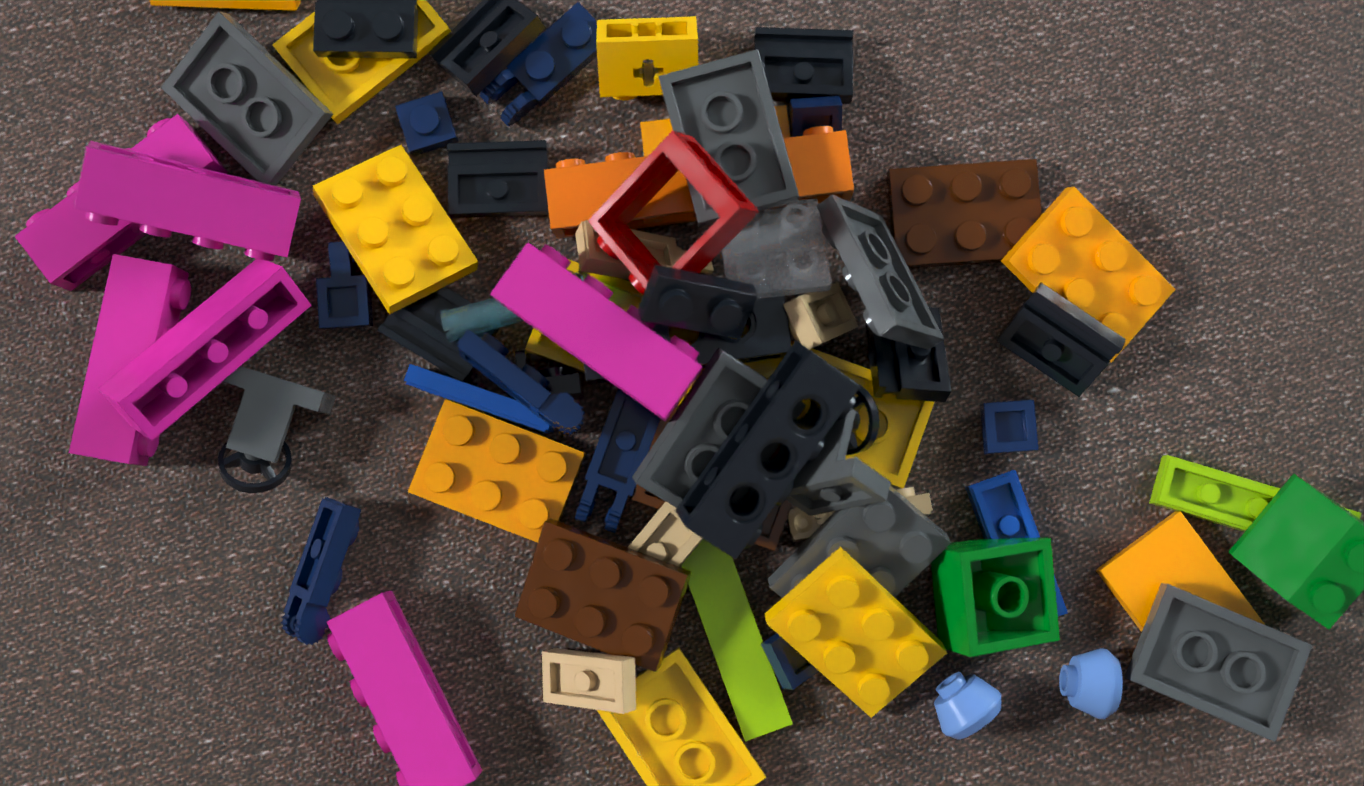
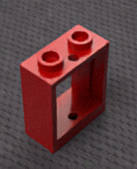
[588,130,760,295]

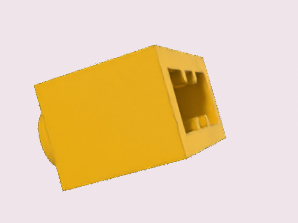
[596,16,699,100]

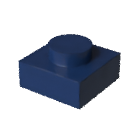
[395,91,459,156]
[790,96,842,137]
[980,400,1039,454]
[761,633,819,690]

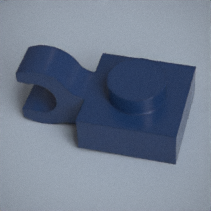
[316,241,373,330]

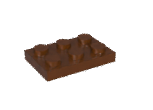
[887,159,1042,269]
[514,519,692,672]

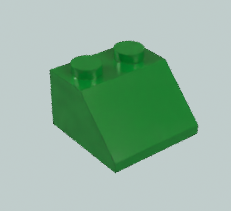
[1228,473,1364,629]
[931,537,1060,657]

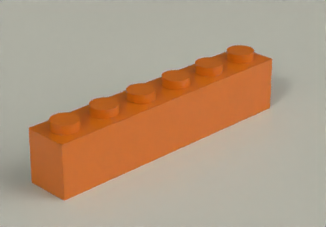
[544,126,854,239]

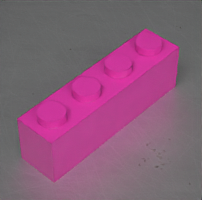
[15,114,228,291]
[74,141,301,261]
[490,242,702,422]
[69,254,191,466]
[98,259,312,441]
[327,591,483,786]

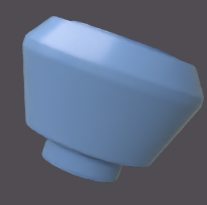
[1059,648,1123,719]
[934,672,1002,739]

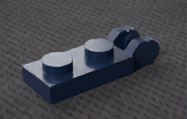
[480,2,597,126]
[457,329,585,436]
[575,388,660,533]
[281,497,361,645]

